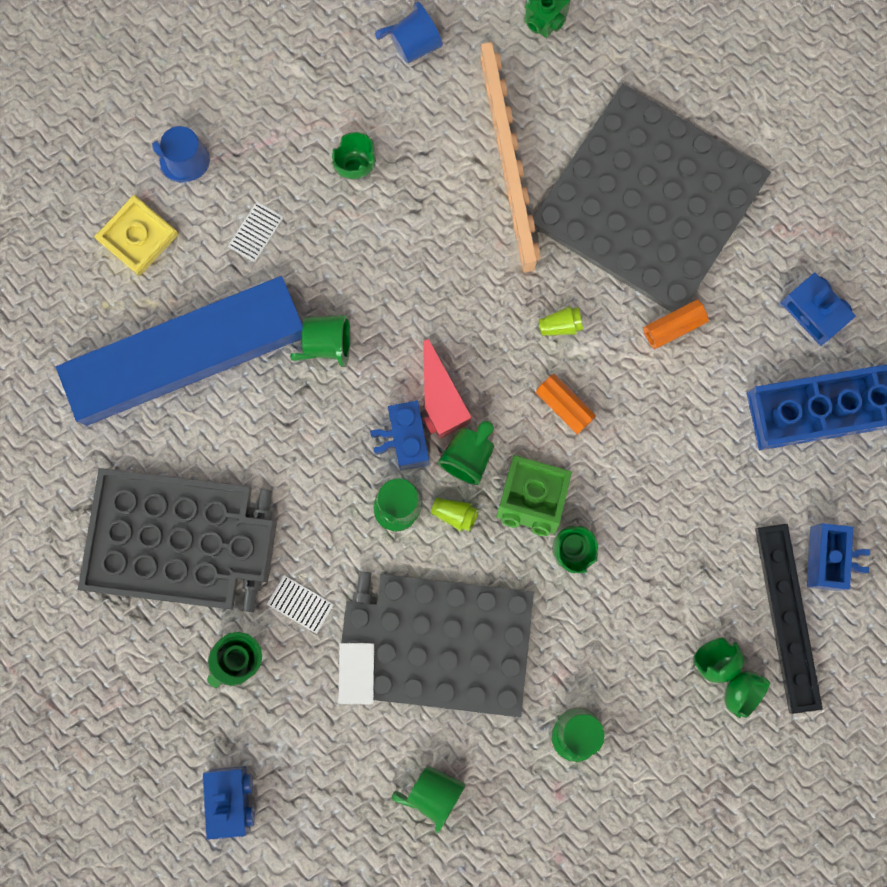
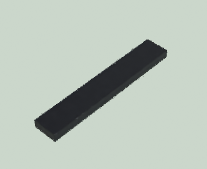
[755,523,823,714]

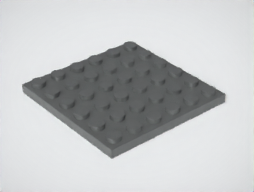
[533,83,771,313]

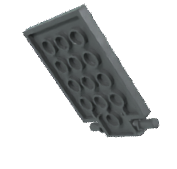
[77,468,277,612]
[338,571,534,718]

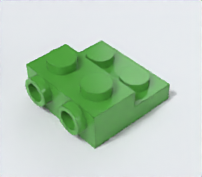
[496,455,572,536]

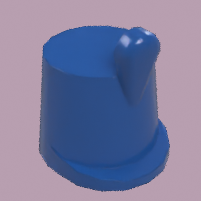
[374,1,443,64]
[152,126,210,183]

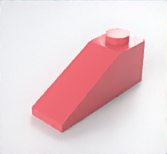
[423,339,472,440]

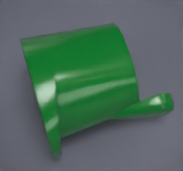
[290,315,350,367]
[437,421,495,485]
[373,478,423,532]
[207,632,262,688]
[551,707,605,762]
[391,765,466,834]

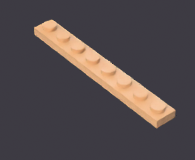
[480,42,540,273]

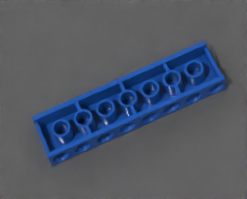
[55,276,303,426]
[746,364,887,451]

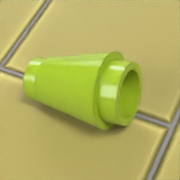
[538,306,584,336]
[431,497,479,532]

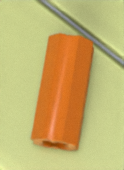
[643,299,709,349]
[535,373,596,435]

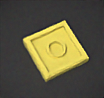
[94,195,179,277]

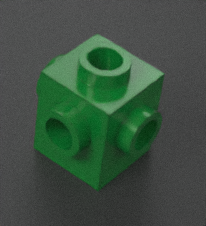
[524,0,571,38]

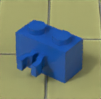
[780,272,856,346]
[370,400,430,471]
[807,523,870,591]
[203,766,255,840]

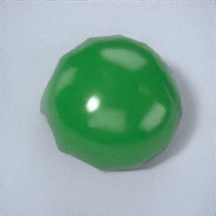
[332,132,376,180]
[552,526,598,574]
[693,637,745,683]
[723,671,770,718]

